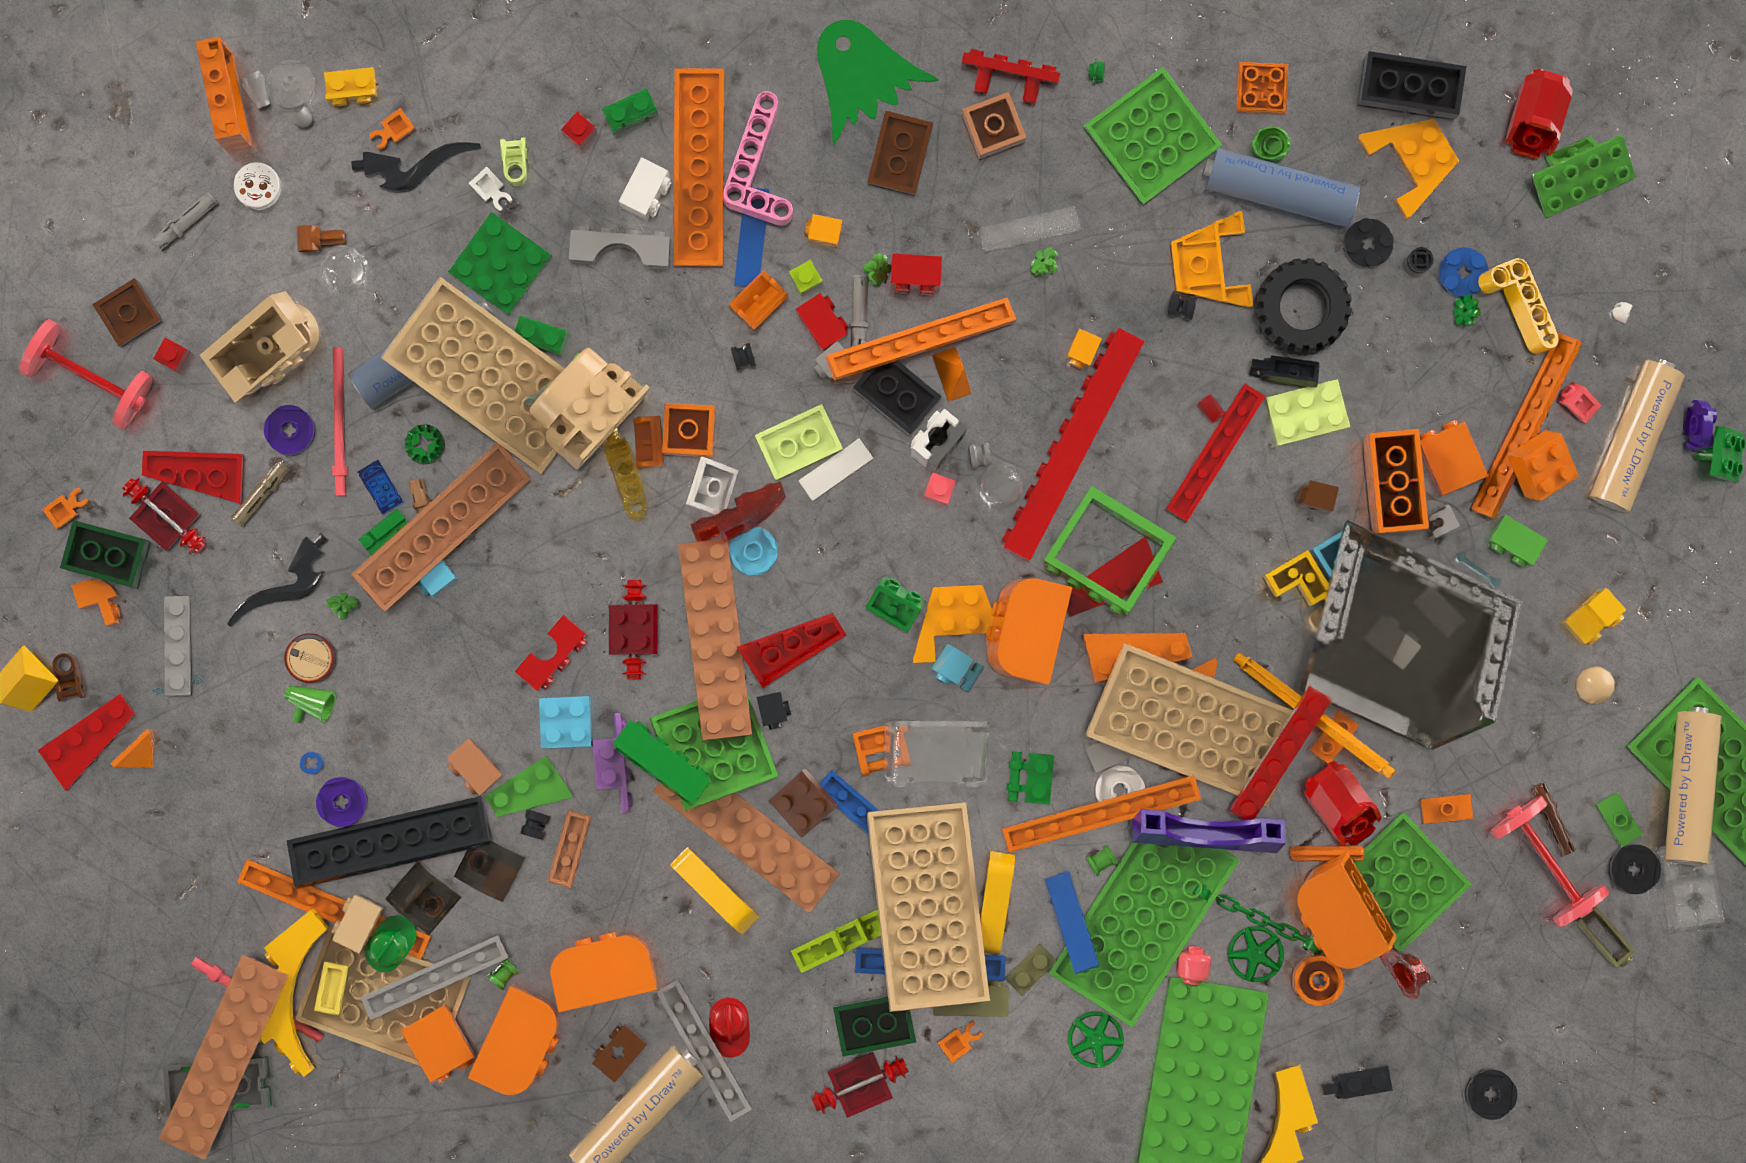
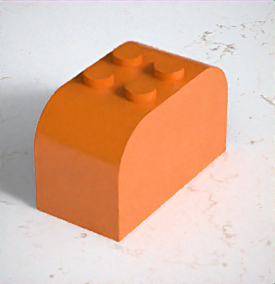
[1364,429,1429,535]
[986,578,1072,685]
[1297,851,1397,969]
[550,932,659,1012]
[468,984,560,1095]

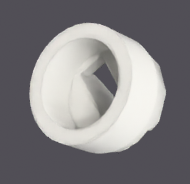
[1612,302,1633,324]

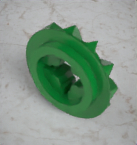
[404,424,444,464]

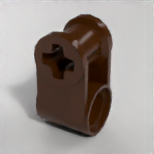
[52,653,85,702]

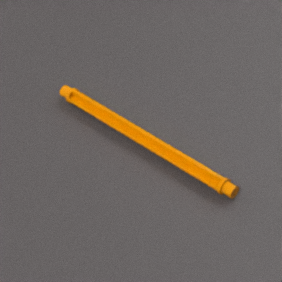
[1234,652,1396,779]

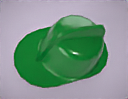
[365,916,416,972]

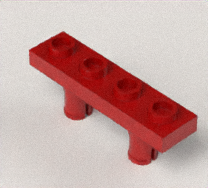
[962,48,1061,103]

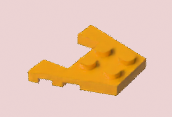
[1358,119,1459,219]
[1171,211,1253,308]
[913,585,994,663]

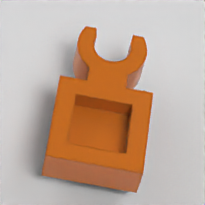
[369,108,415,150]
[42,488,90,530]
[937,1021,983,1063]

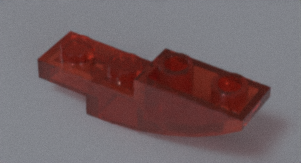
[690,482,786,543]

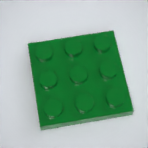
[448,212,552,316]

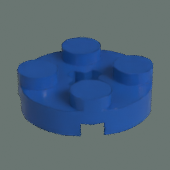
[1438,247,1489,298]

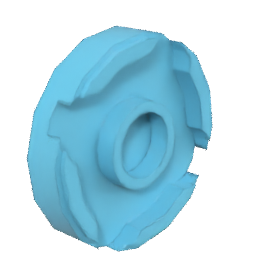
[729,527,778,576]

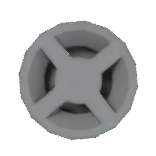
[968,442,992,469]

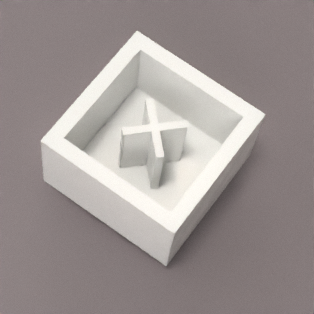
[619,157,672,221]

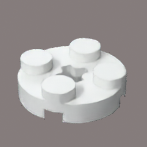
[1095,766,1145,801]

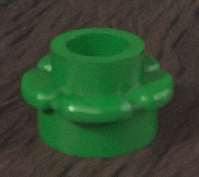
[1089,59,1105,83]

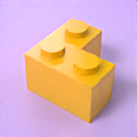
[1263,550,1334,607]
[1562,588,1626,645]

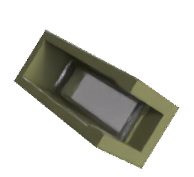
[1574,906,1636,968]

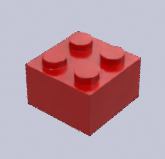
[890,253,942,296]

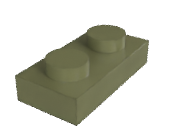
[1005,944,1057,996]

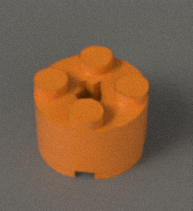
[1292,955,1345,1006]

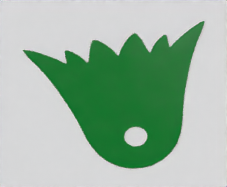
[817,19,939,145]

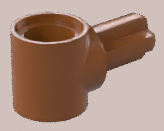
[297,225,345,253]

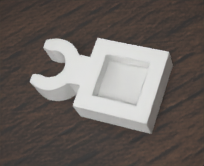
[469,167,513,212]

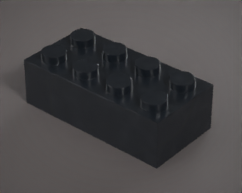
[1358,51,1467,119]

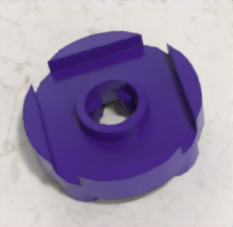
[1683,400,1717,450]
[264,405,315,455]
[316,777,367,827]

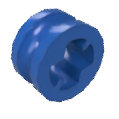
[300,752,323,774]

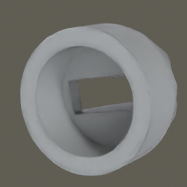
[291,107,312,128]

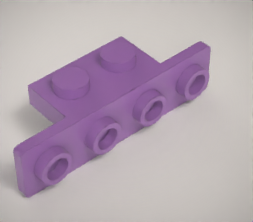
[591,713,632,813]

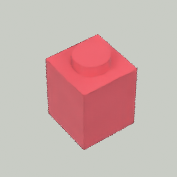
[924,472,956,506]

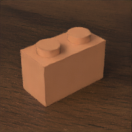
[446,738,504,795]

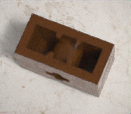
[1297,480,1339,515]
[592,1024,648,1083]

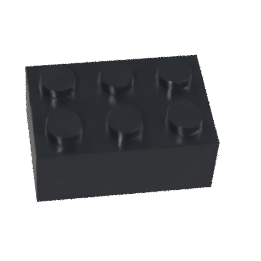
[853,360,942,437]

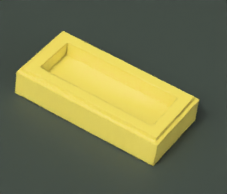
[314,961,350,1016]

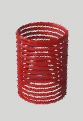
[1197,394,1226,423]

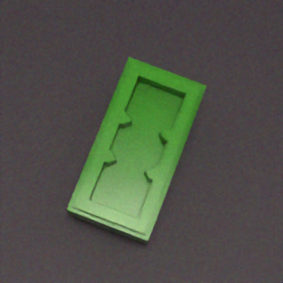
[1595,792,1643,848]

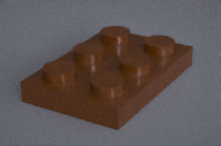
[867,110,933,195]

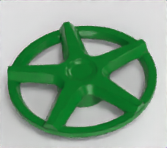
[1228,926,1284,982]
[1068,1012,1124,1068]

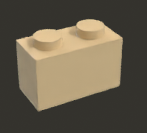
[331,895,384,953]

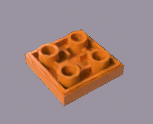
[1236,62,1288,114]

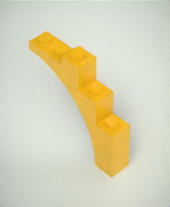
[259,908,329,1077]
[1258,1065,1318,1163]

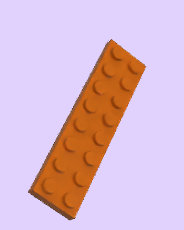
[673,68,724,267]

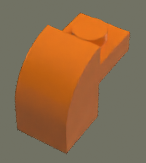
[71,579,121,627]

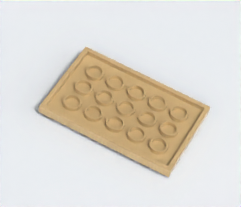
[295,926,471,1066]

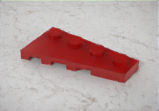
[142,451,243,504]
[1067,536,1163,617]
[737,613,846,688]
[38,694,136,791]

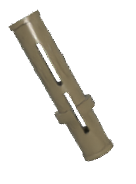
[230,460,290,527]

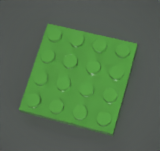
[1084,67,1222,205]
[650,694,778,812]
[1353,812,1472,953]

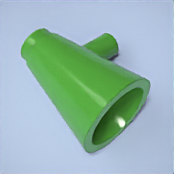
[284,686,336,723]

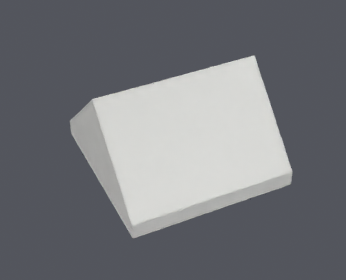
[686,457,739,518]

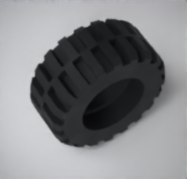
[1255,258,1352,355]

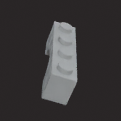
[569,226,671,269]

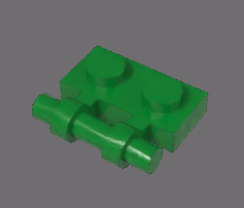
[1006,751,1054,805]

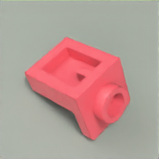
[1557,382,1602,424]

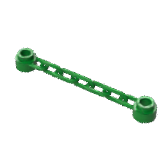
[1192,884,1323,955]

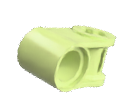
[500,137,528,187]

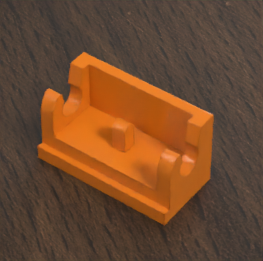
[728,270,789,330]
[634,415,664,468]

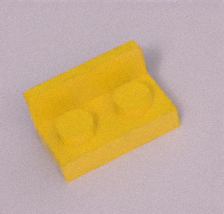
[324,67,377,106]

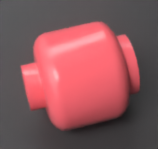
[1177,946,1211,985]

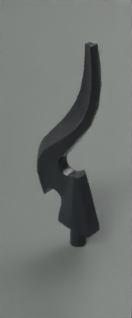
[351,142,481,192]
[227,533,327,627]

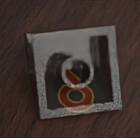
[454,839,525,902]
[385,861,461,935]

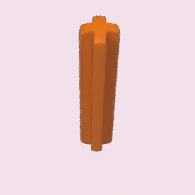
[1290,846,1364,861]

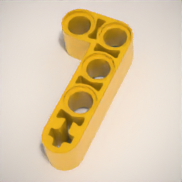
[1478,258,1559,355]
[670,847,760,935]
[980,851,1015,955]

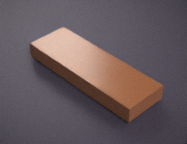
[547,810,592,888]

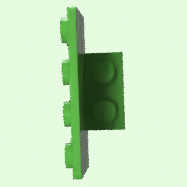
[1532,135,1636,217]

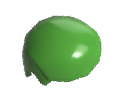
[1252,126,1291,163]

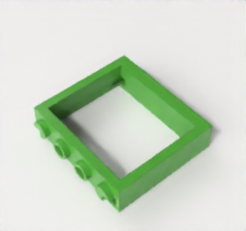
[1044,486,1176,617]

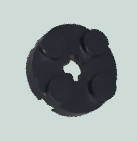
[1344,218,1394,268]
[1610,845,1661,894]
[1466,1069,1517,1120]

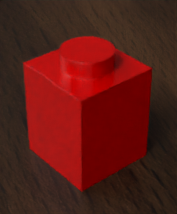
[561,111,597,150]
[153,337,191,373]

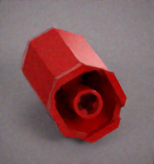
[1506,69,1573,159]
[1305,761,1382,847]

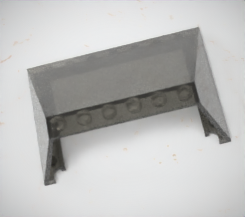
[1300,520,1522,750]

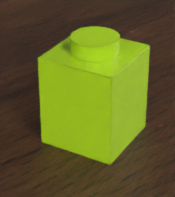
[789,259,823,296]

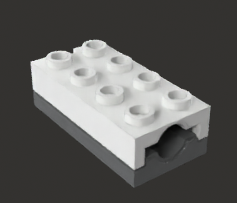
[910,409,968,473]

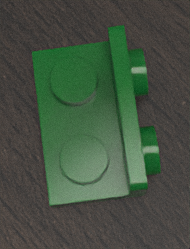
[865,577,926,633]

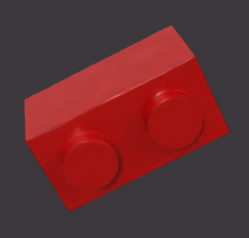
[796,293,849,352]

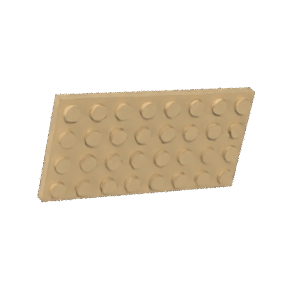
[381,277,565,474]
[1085,643,1293,808]
[867,803,990,1012]

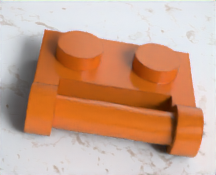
[852,722,911,777]

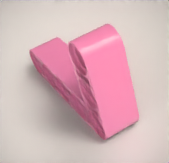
[723,91,793,226]

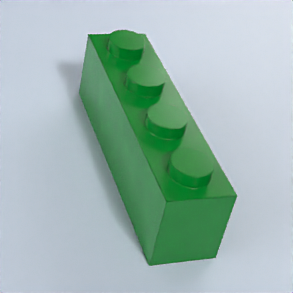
[612,720,711,807]

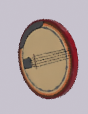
[284,633,335,683]

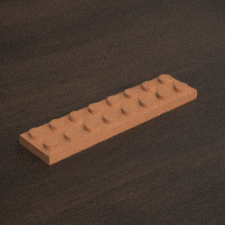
[350,442,531,612]
[678,539,752,741]
[652,783,840,913]
[159,955,289,1160]

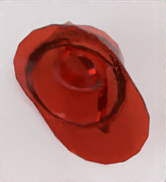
[1381,948,1431,999]

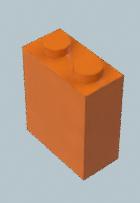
[1420,420,1488,497]
[400,1004,476,1084]

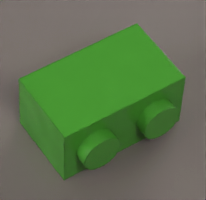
[1487,514,1548,568]

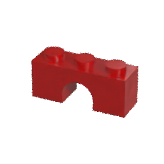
[514,615,587,692]

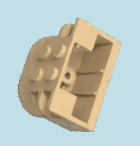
[200,291,319,403]
[530,348,650,470]

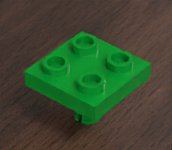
[1697,426,1746,482]

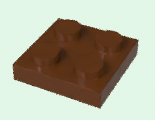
[92,278,162,347]
[769,768,838,838]

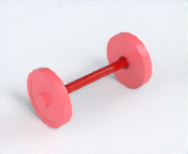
[19,319,153,430]
[1491,796,1610,927]

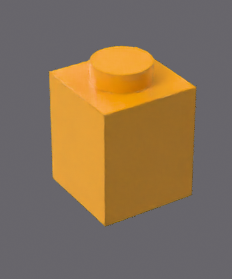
[804,214,842,247]
[1066,328,1102,369]

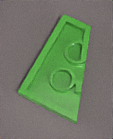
[484,755,574,817]

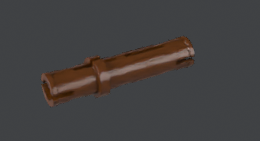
[1531,782,1576,857]

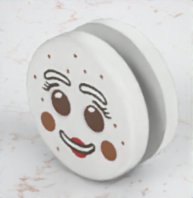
[234,162,282,210]

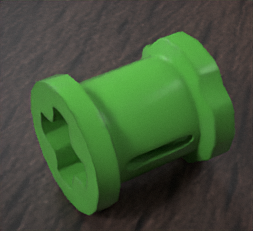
[1086,845,1119,876]
[486,959,519,991]

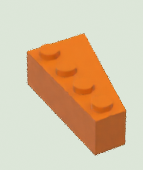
[1082,633,1192,683]

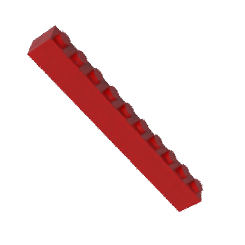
[1001,328,1145,562]

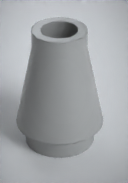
[241,71,271,109]

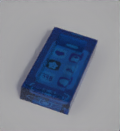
[357,460,404,515]

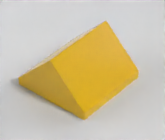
[0,645,59,712]

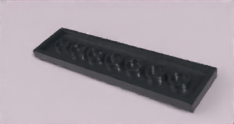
[286,796,491,889]

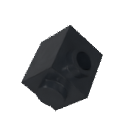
[756,692,791,730]

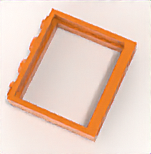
[195,36,252,152]

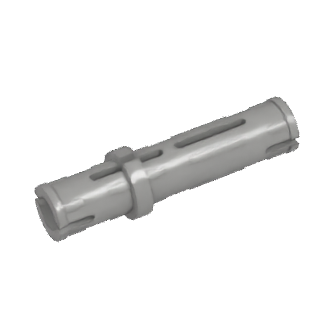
[151,191,218,251]
[849,275,869,347]

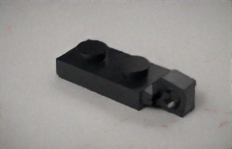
[1249,355,1320,388]
[1321,1066,1393,1099]

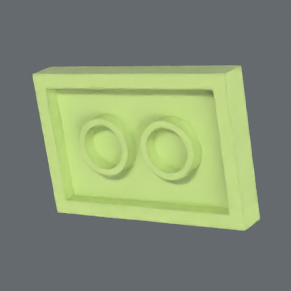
[1265,379,1350,446]
[755,404,843,481]

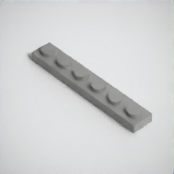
[360,935,509,1020]
[656,979,752,1122]

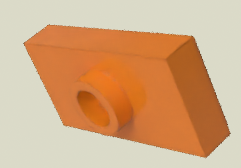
[1420,794,1473,824]

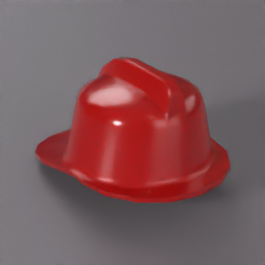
[709,997,750,1058]

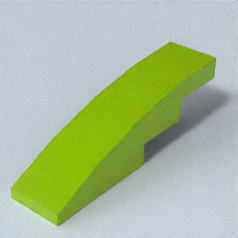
[791,909,881,973]

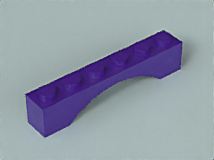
[1133,809,1286,853]

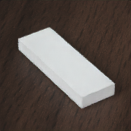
[799,438,874,501]

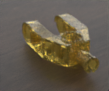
[604,428,647,520]

